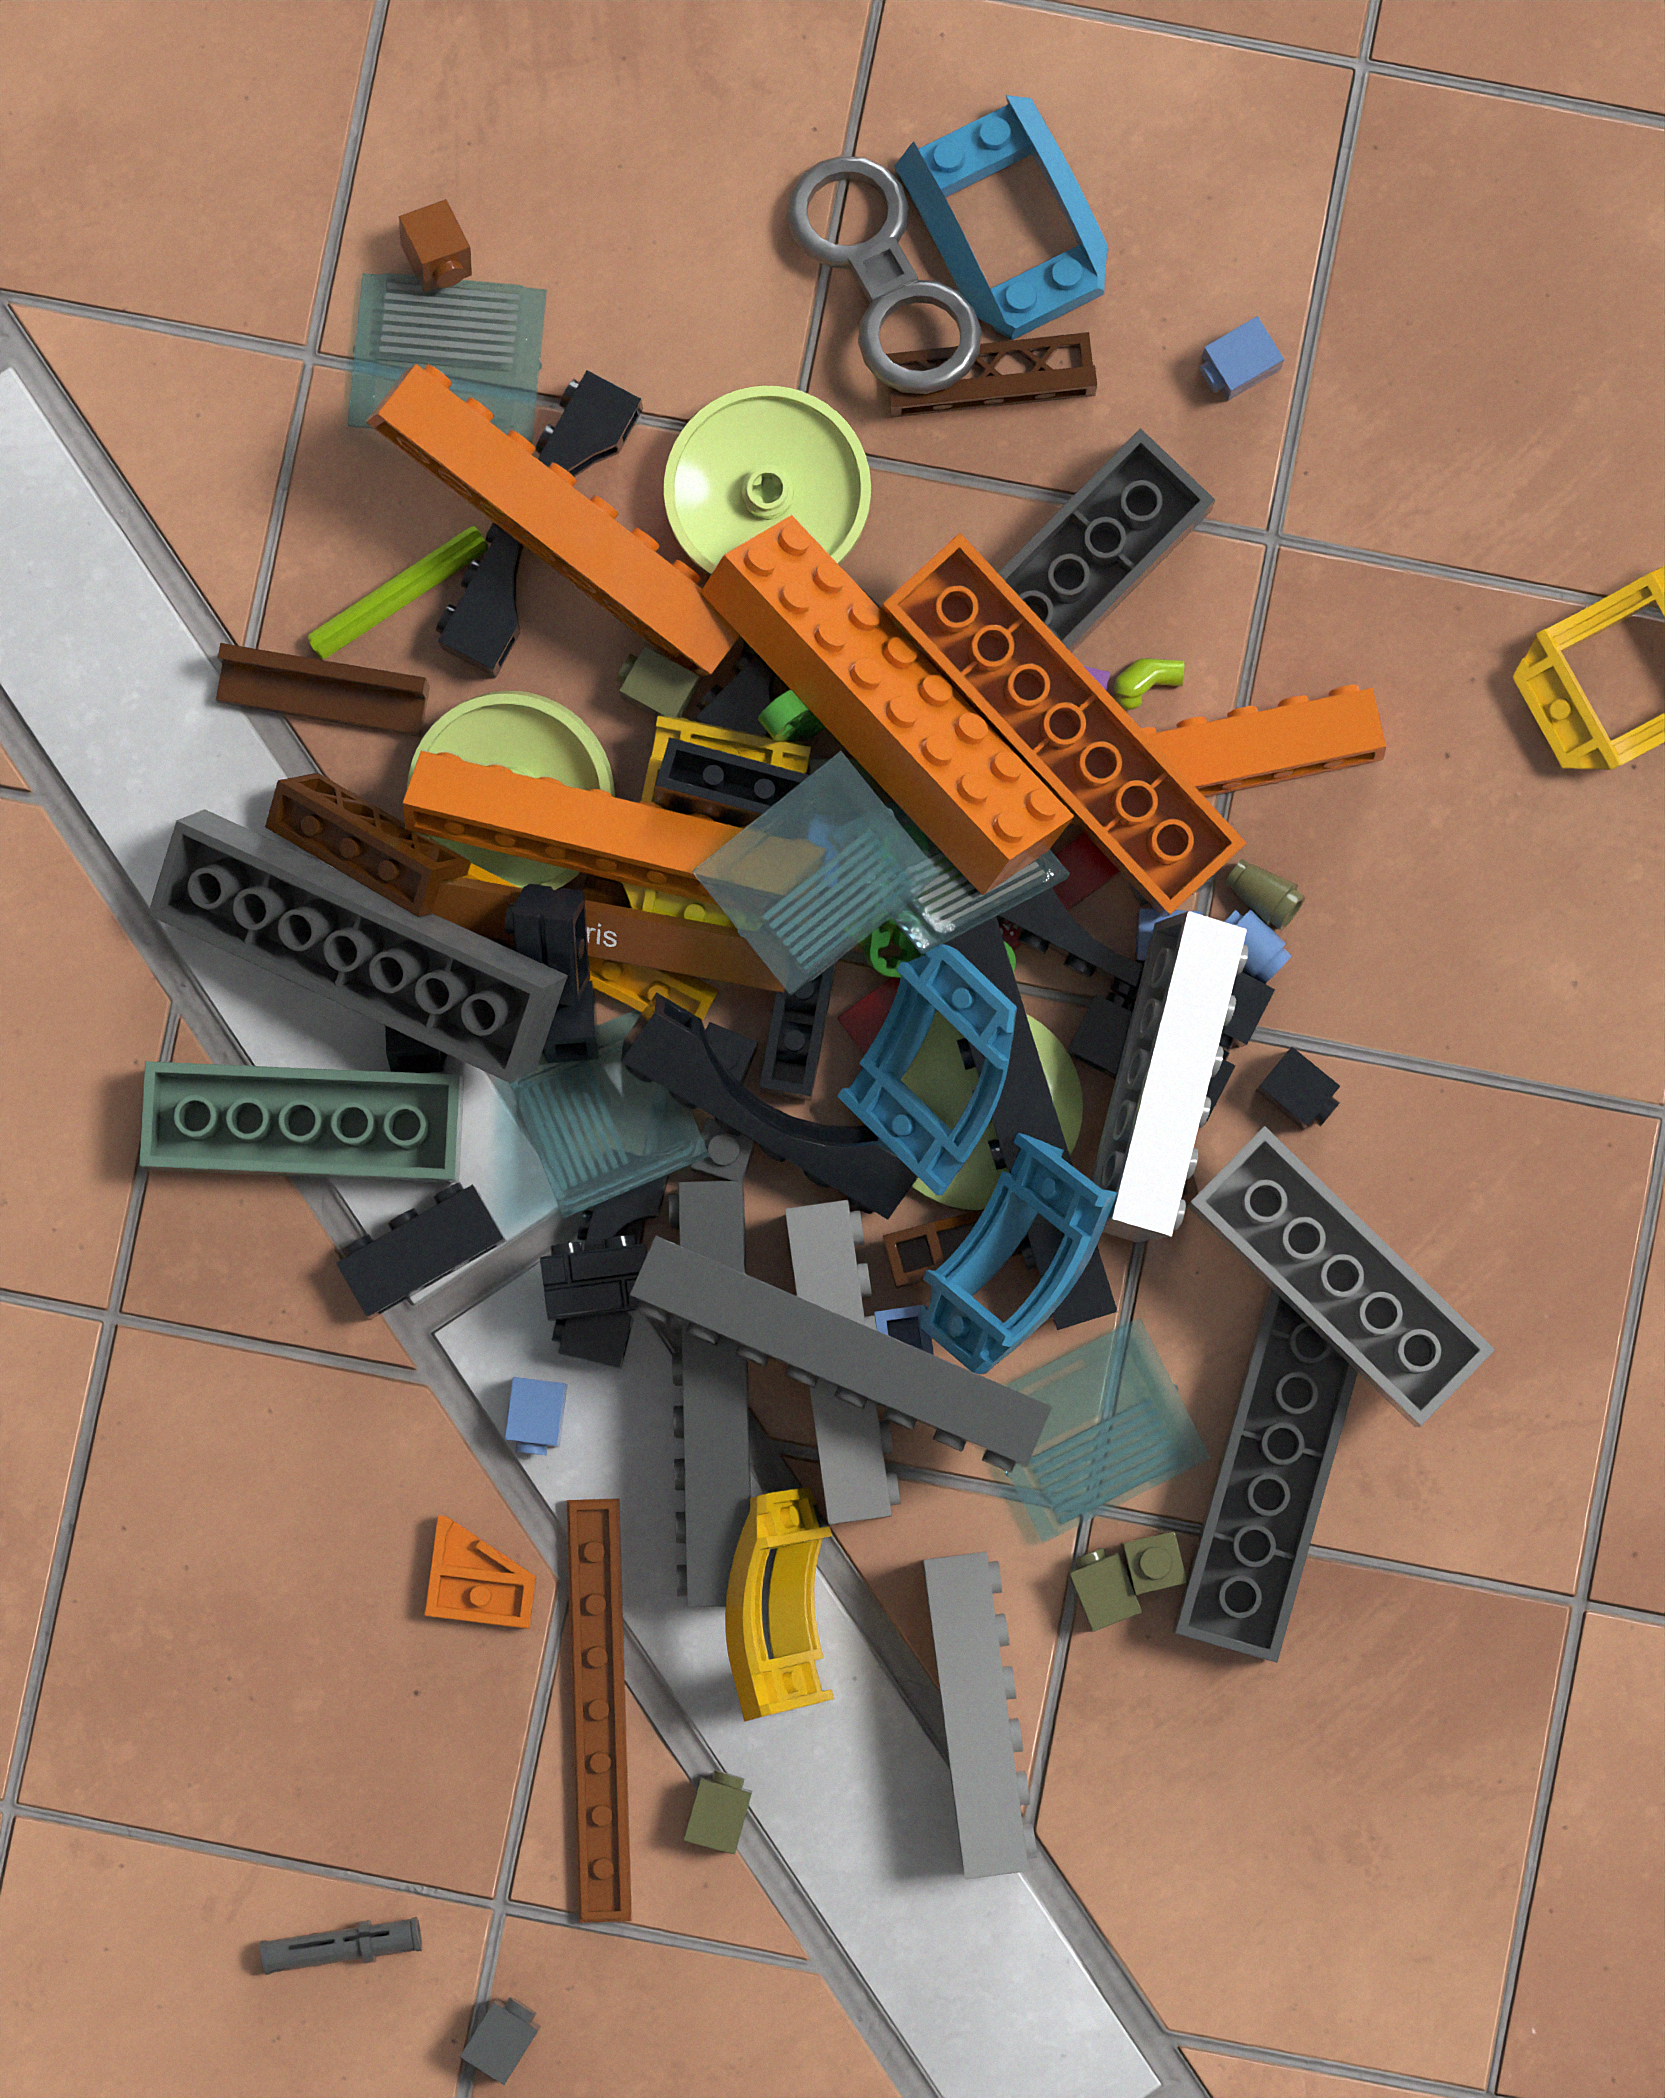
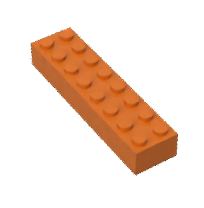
[366,364,740,677]
[700,515,1074,896]
[880,533,1247,918]

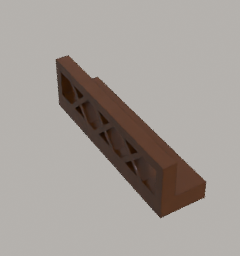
[886,332,1097,418]
[216,643,430,737]
[265,773,471,917]

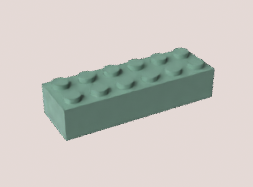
[140,1061,464,1183]

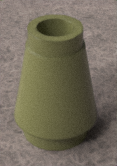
[1225,859,1305,930]

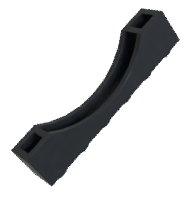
[436,370,643,678]
[966,862,1275,1051]
[621,992,918,1220]

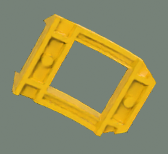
[1513,565,1665,770]
[621,715,812,932]
[725,1487,834,1722]

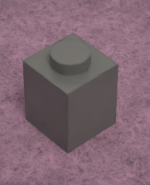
[691,1118,756,1183]
[459,1997,541,2085]

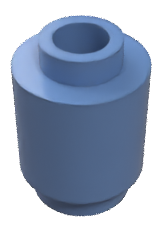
[1224,909,1292,984]

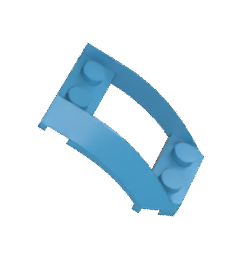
[894,95,1109,340]
[837,944,1017,1196]
[921,1133,1118,1374]

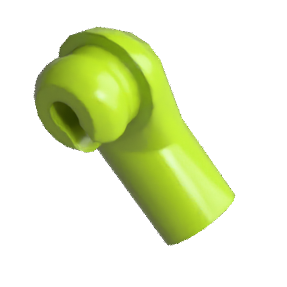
[1113,658,1184,710]

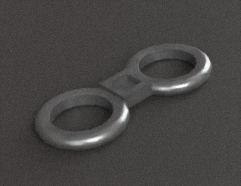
[786,155,982,395]

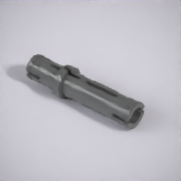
[260,1917,422,1975]

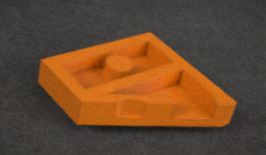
[425,1515,537,1629]

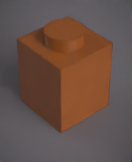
[399,199,472,293]

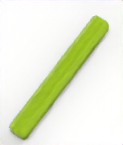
[307,526,488,659]

